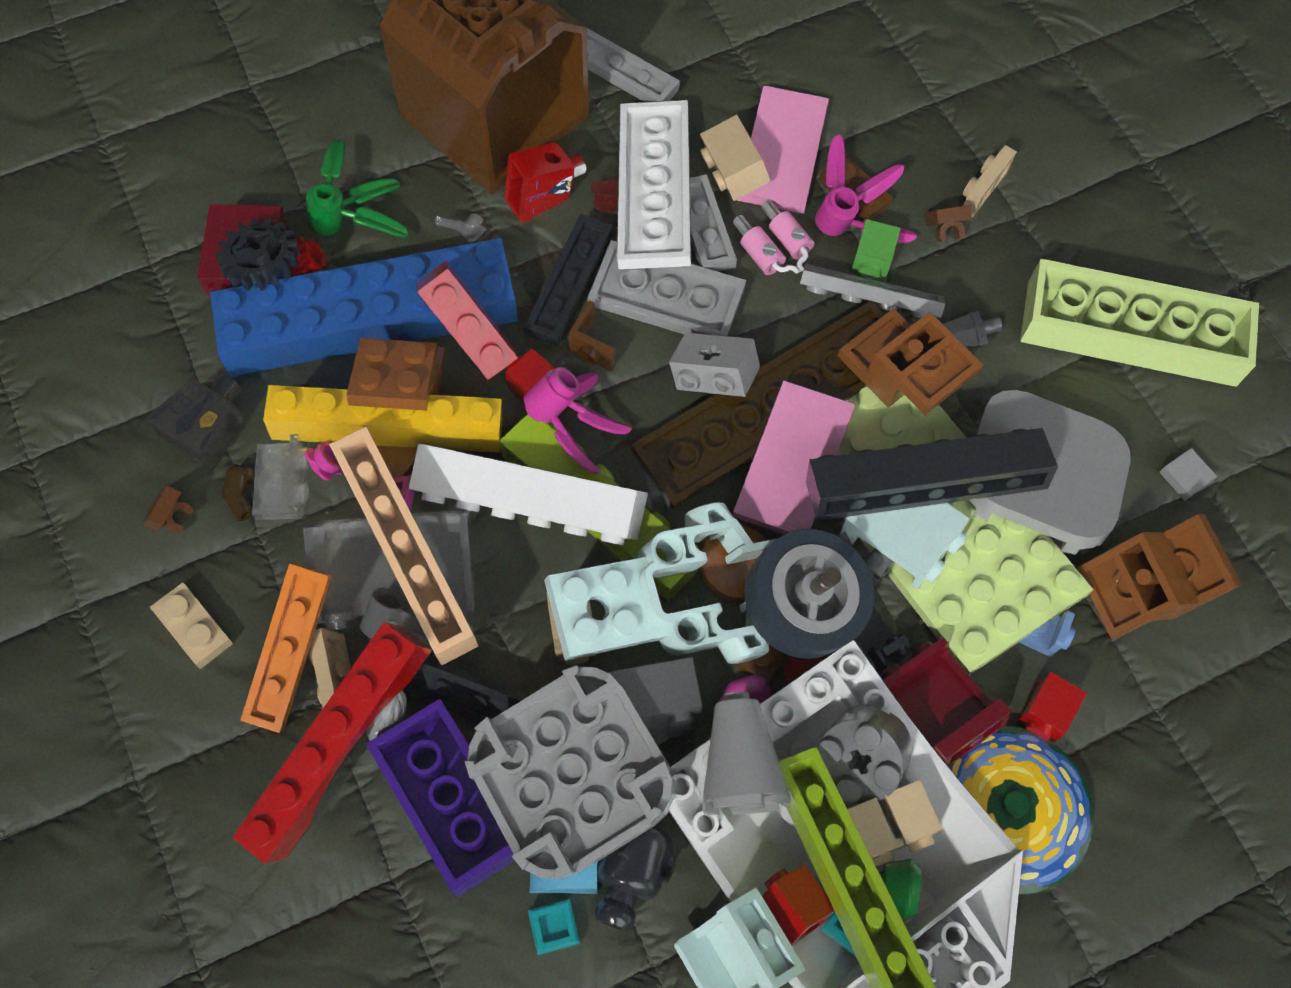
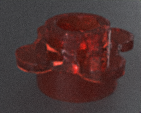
[591,178,619,213]

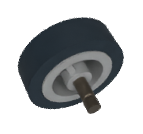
[744,529,874,659]

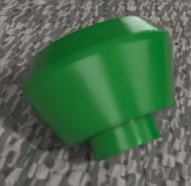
[878,859,921,921]

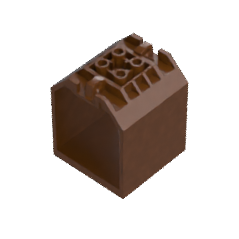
[380,0,589,195]

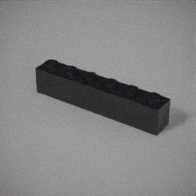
[806,428,1058,521]

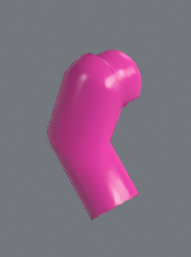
[713,674,772,712]

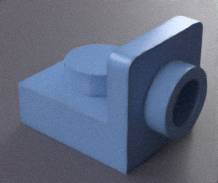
[1019,610,1076,657]

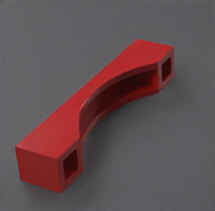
[232,622,432,864]

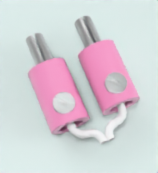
[733,200,814,275]

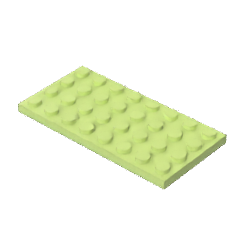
[838,386,1094,675]

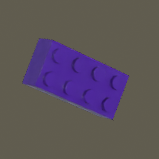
[366,699,515,898]

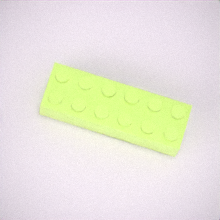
[1020,259,1259,387]

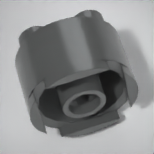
[817,704,912,804]

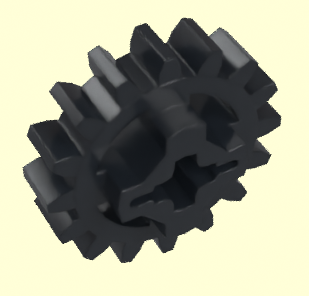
[215,218,301,291]

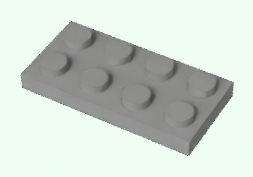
[588,240,746,336]

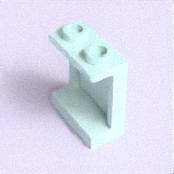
[840,503,970,589]
[674,887,806,988]

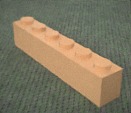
[329,427,478,665]

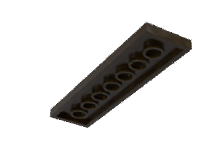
[631,301,884,510]

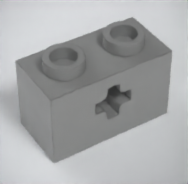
[669,333,760,397]

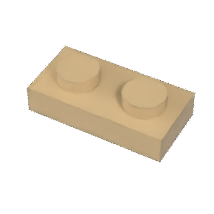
[962,145,1017,218]
[150,582,233,669]
[309,628,351,707]

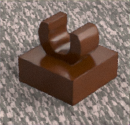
[925,205,972,242]
[141,485,193,533]

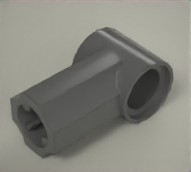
[360,587,433,656]

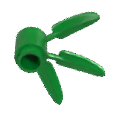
[306,140,409,238]

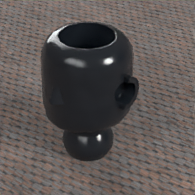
[595,826,675,932]

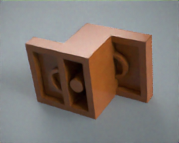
[838,308,983,415]
[346,338,446,411]
[1077,514,1242,638]

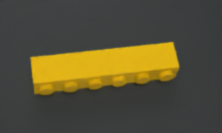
[263,385,503,453]

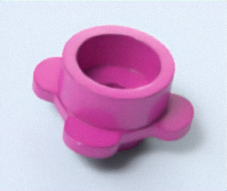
[305,441,343,481]

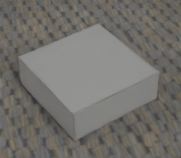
[1159,448,1217,501]

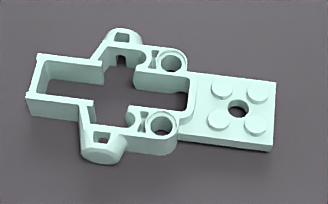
[544,502,777,664]

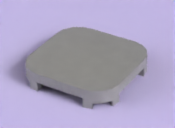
[969,390,1131,555]
[465,665,675,880]

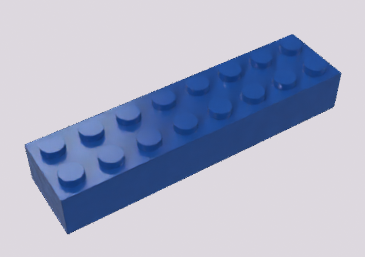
[210,238,518,377]

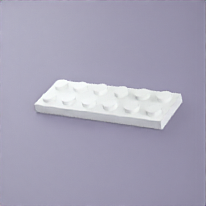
[617,100,691,269]

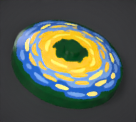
[948,726,1094,896]

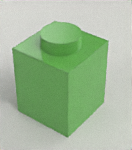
[851,219,901,282]

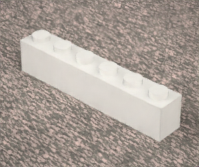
[409,443,648,545]

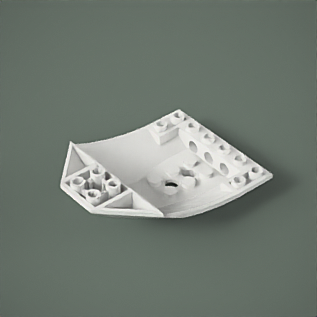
[669,640,1023,988]

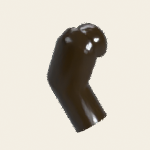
[222,464,255,522]

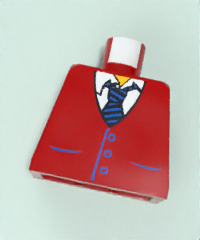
[504,142,586,223]

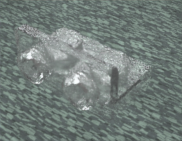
[252,434,311,520]

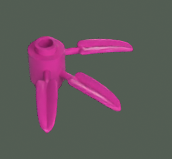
[815,134,917,243]
[524,367,632,474]

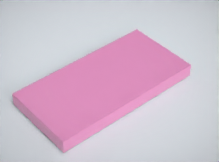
[737,86,829,214]
[733,381,855,535]

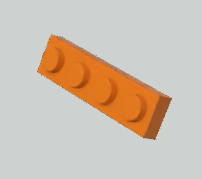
[240,562,333,733]

